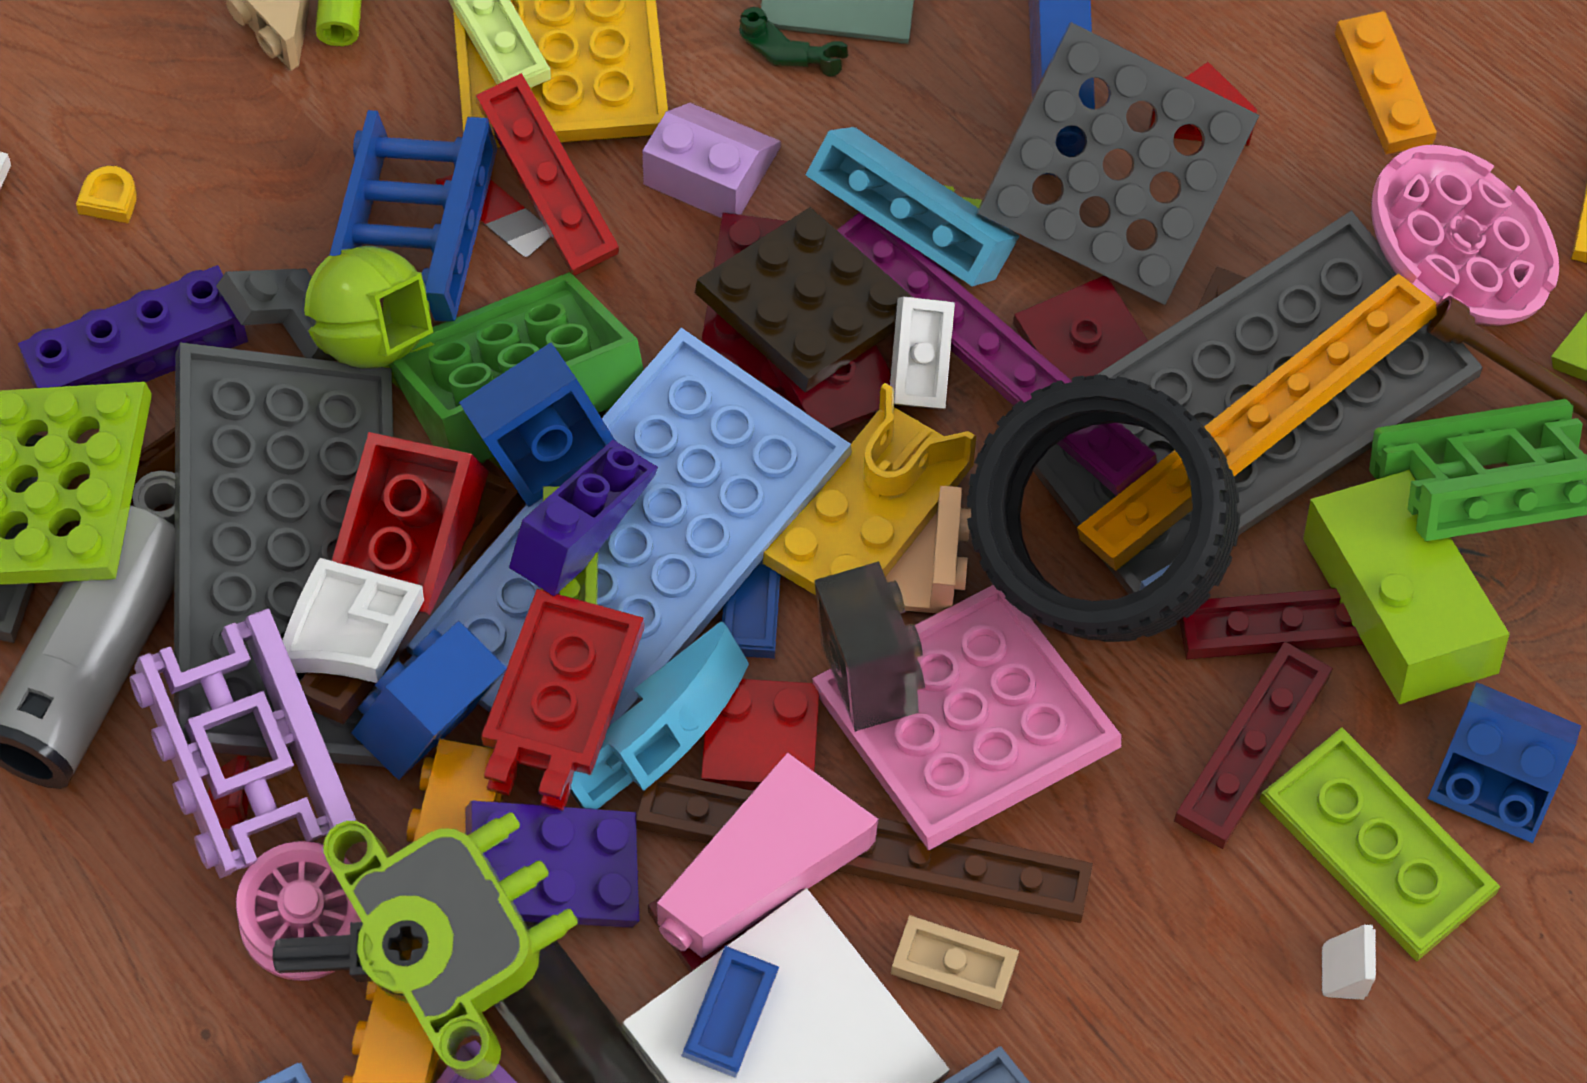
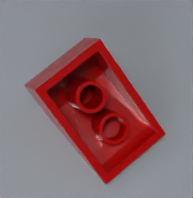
[332,432,489,615]

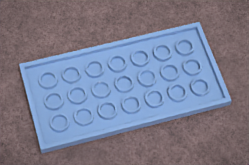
[406,328,852,725]

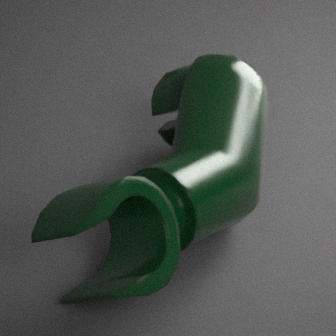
[739,7,848,76]

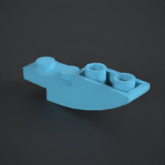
[570,621,749,809]

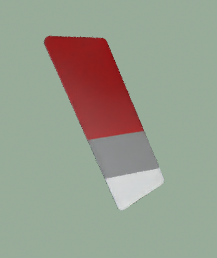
[436,174,551,257]

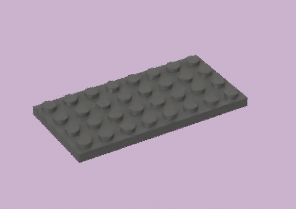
[1033,210,1483,594]
[174,342,399,767]

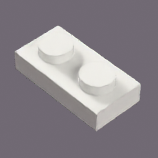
[890,297,955,409]

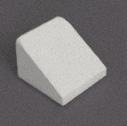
[1322,925,1376,1000]

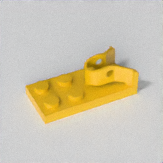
[763,383,976,618]

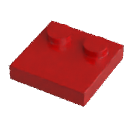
[701,679,819,791]

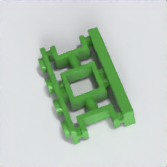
[1369,399,1587,541]

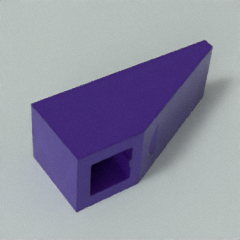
[509,440,658,596]

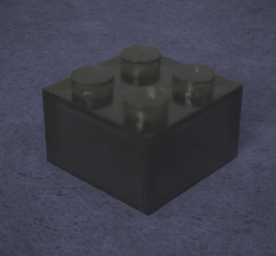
[814,561,925,732]

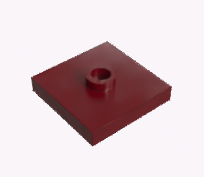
[1013,275,1148,381]
[766,345,901,432]

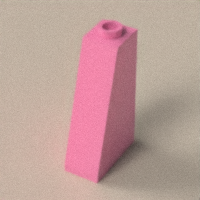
[657,753,878,958]

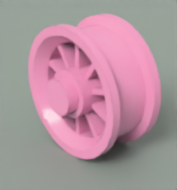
[236,841,362,981]

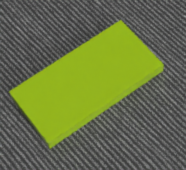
[1259,727,1500,962]

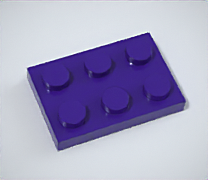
[465,800,639,928]

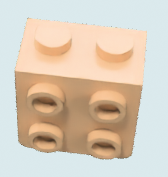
[862,486,971,613]

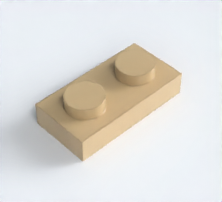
[891,915,1019,1010]

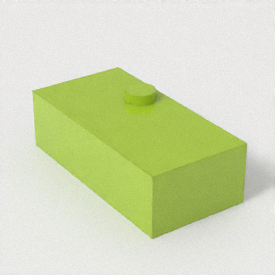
[1303,470,1510,704]

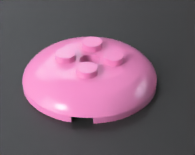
[1371,145,1559,326]

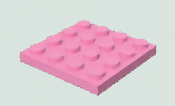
[812,585,1121,850]

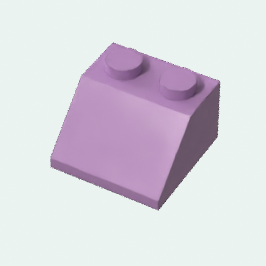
[643,103,781,218]

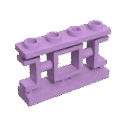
[130,608,356,878]

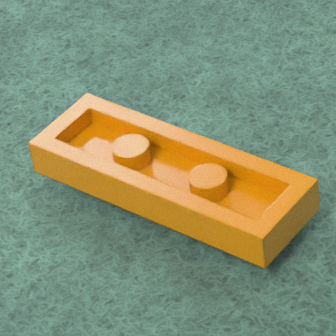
[1335,11,1437,155]

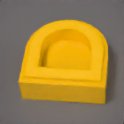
[76,166,137,223]

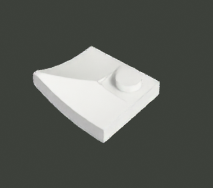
[282,558,424,683]

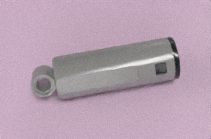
[0,470,175,789]

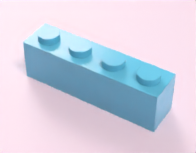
[806,127,1020,286]

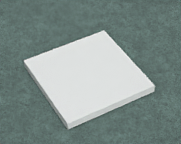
[622,888,950,1083]

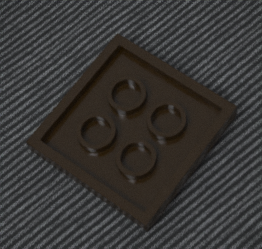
[695,207,914,392]

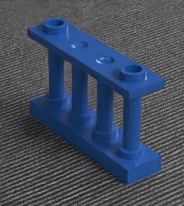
[322,110,498,322]

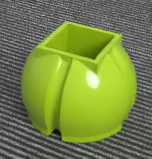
[304,246,434,369]

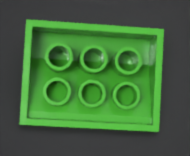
[388,272,644,464]

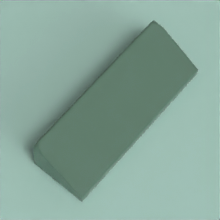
[761,0,914,44]

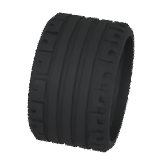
[967,375,1240,642]

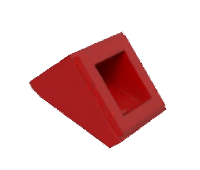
[208,755,251,829]

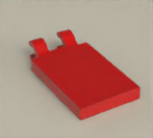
[481,589,645,811]

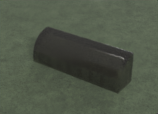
[494,921,664,1083]

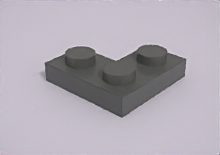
[216,268,338,361]

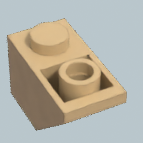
[226,0,309,71]

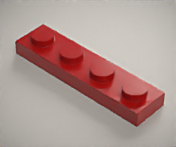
[476,73,619,276]

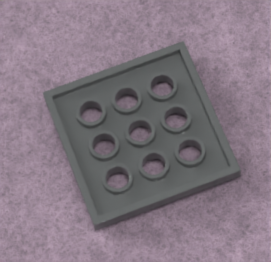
[976,22,1260,305]

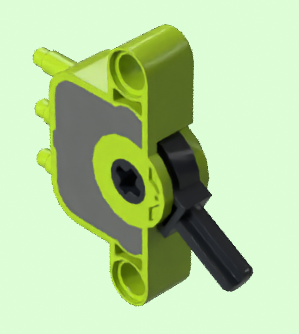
[272,812,578,1080]

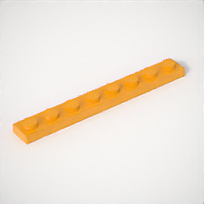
[1077,273,1437,571]

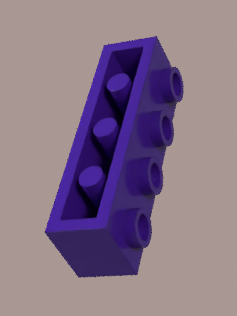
[18,265,248,388]

